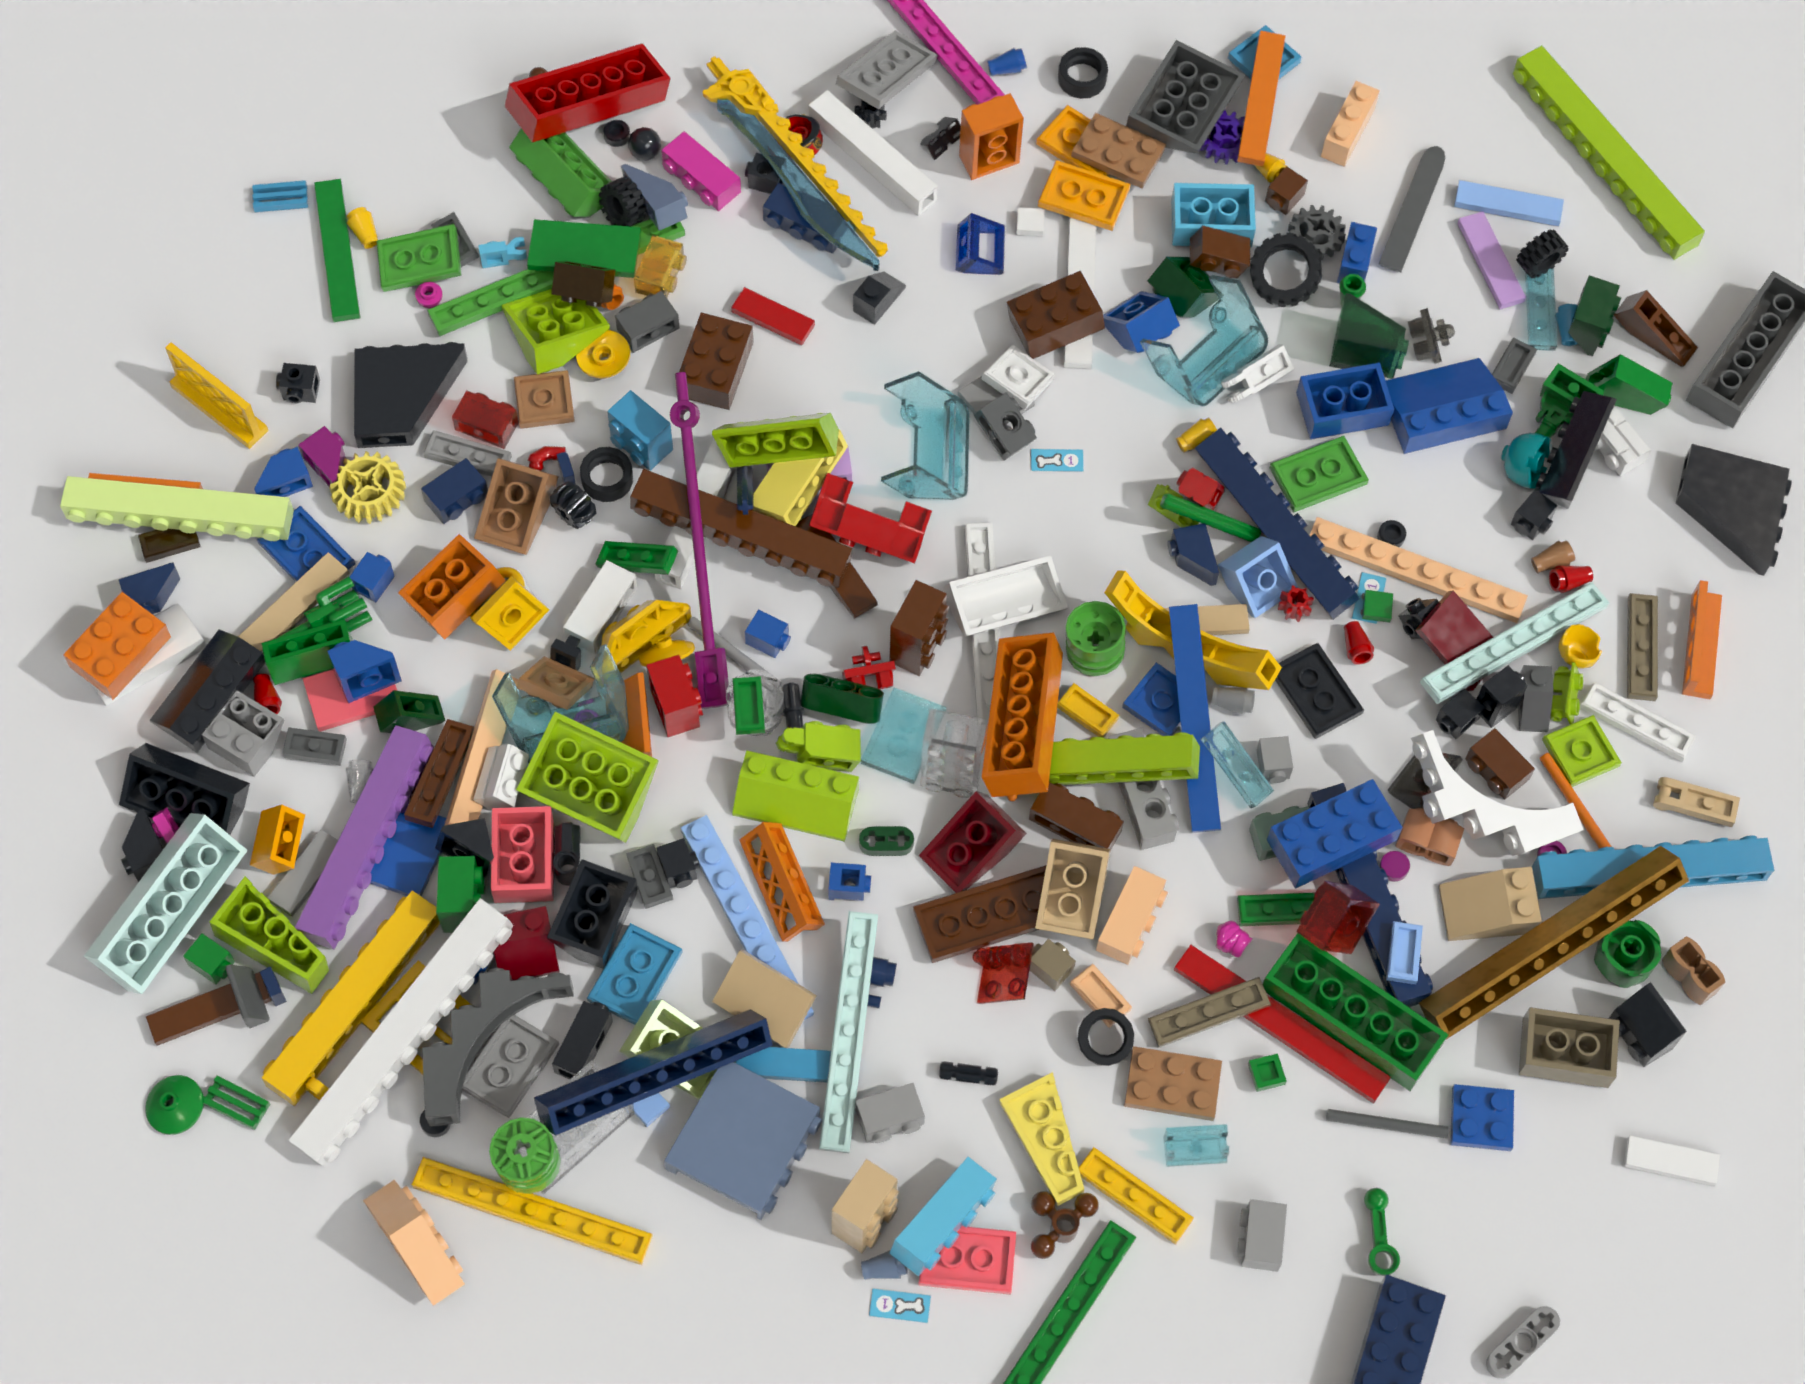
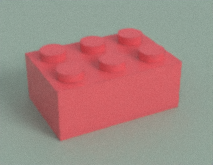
[491,806,554,903]

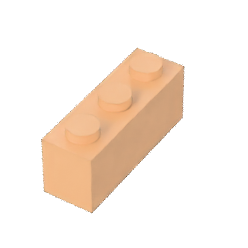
[1321,81,1380,167]
[1096,866,1168,965]

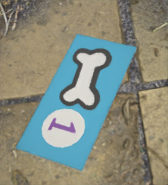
[1031,449,1084,472]
[1352,572,1387,624]
[869,1289,931,1323]

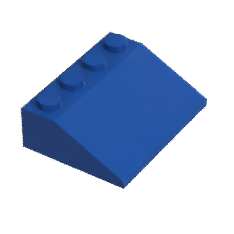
[1386,358,1513,454]

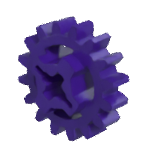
[1200,110,1245,165]

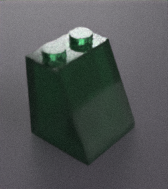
[1329,293,1409,379]

